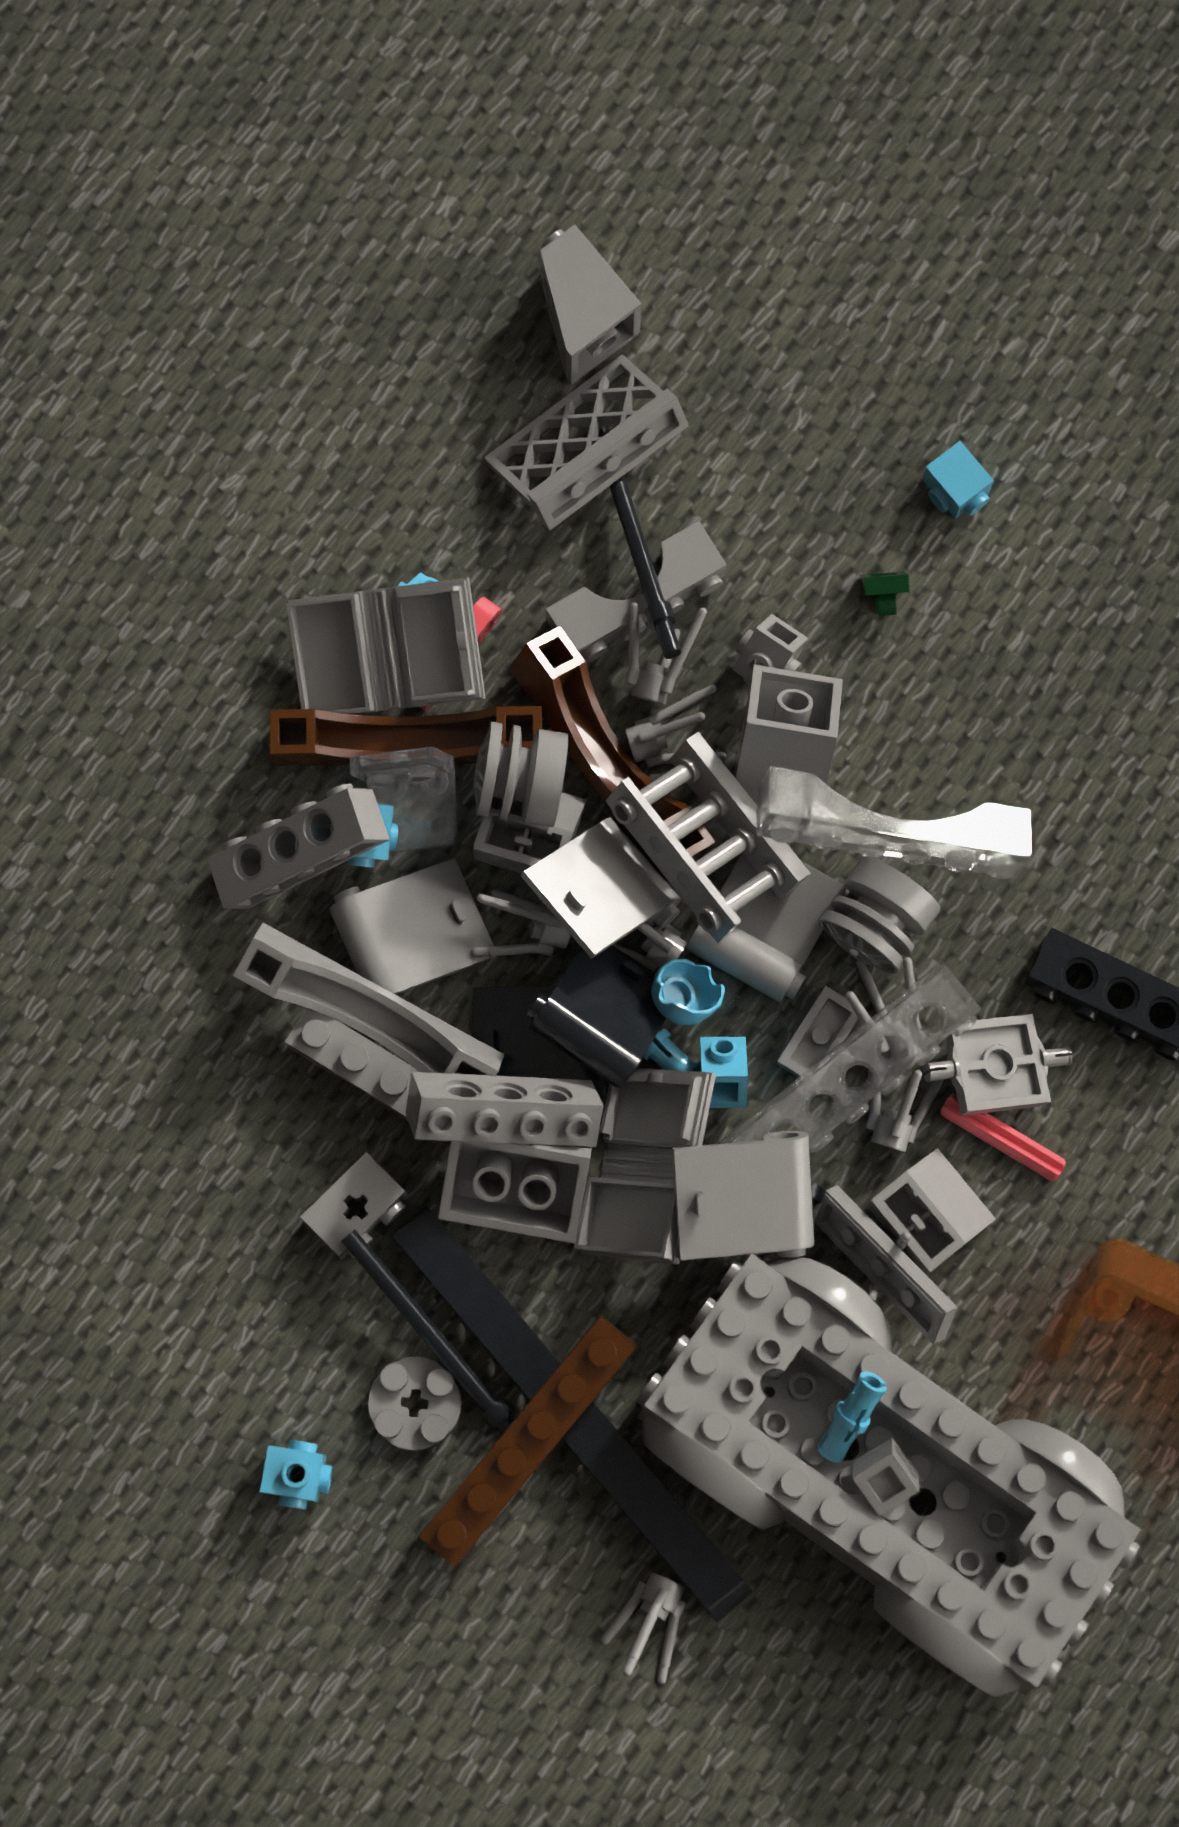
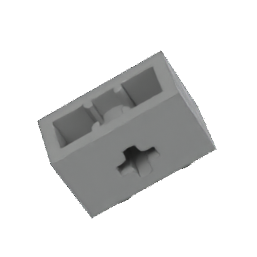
[300,1152,407,1260]

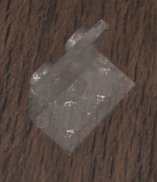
[350,747,457,853]

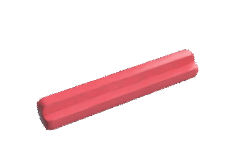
[940,1094,1066,1181]

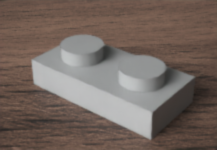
[776,986,859,1088]

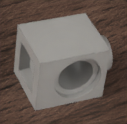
[852,1437,919,1517]

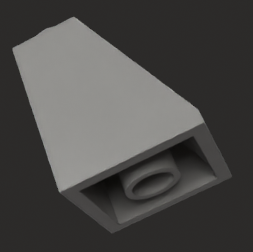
[540,224,641,385]
[734,664,843,818]

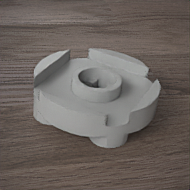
[368,1357,461,1451]

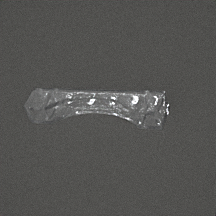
[756,766,1031,879]

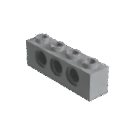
[207,784,390,909]
[405,1072,604,1147]

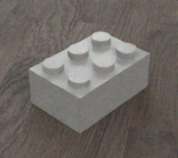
[438,1141,592,1243]

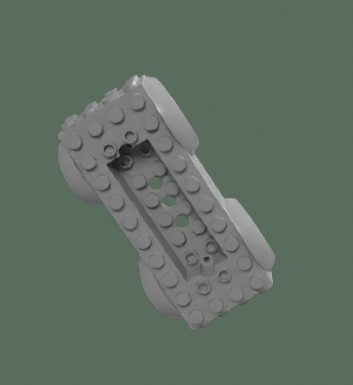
[637,1254,1141,1697]

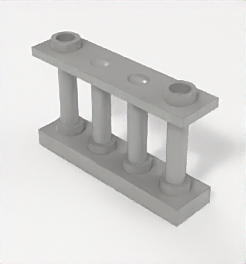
[606,732,811,943]

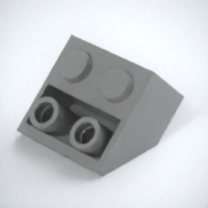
[473,792,587,874]
[867,1148,996,1275]

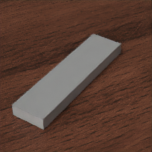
[815,1185,958,1345]

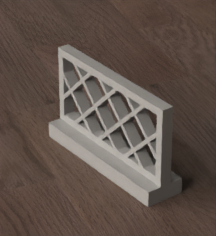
[484,354,689,531]

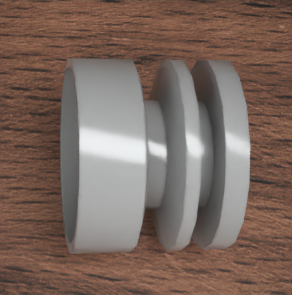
[473,722,568,827]
[819,856,940,974]

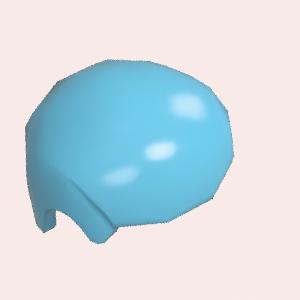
[651,959,725,1025]

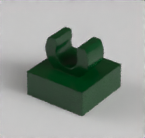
[859,571,910,616]

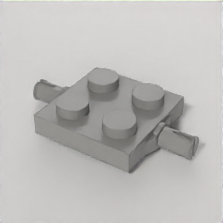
[923,1014,1072,1116]

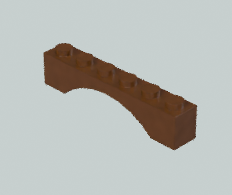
[508,626,716,882]
[270,706,542,766]
[419,1314,636,1567]

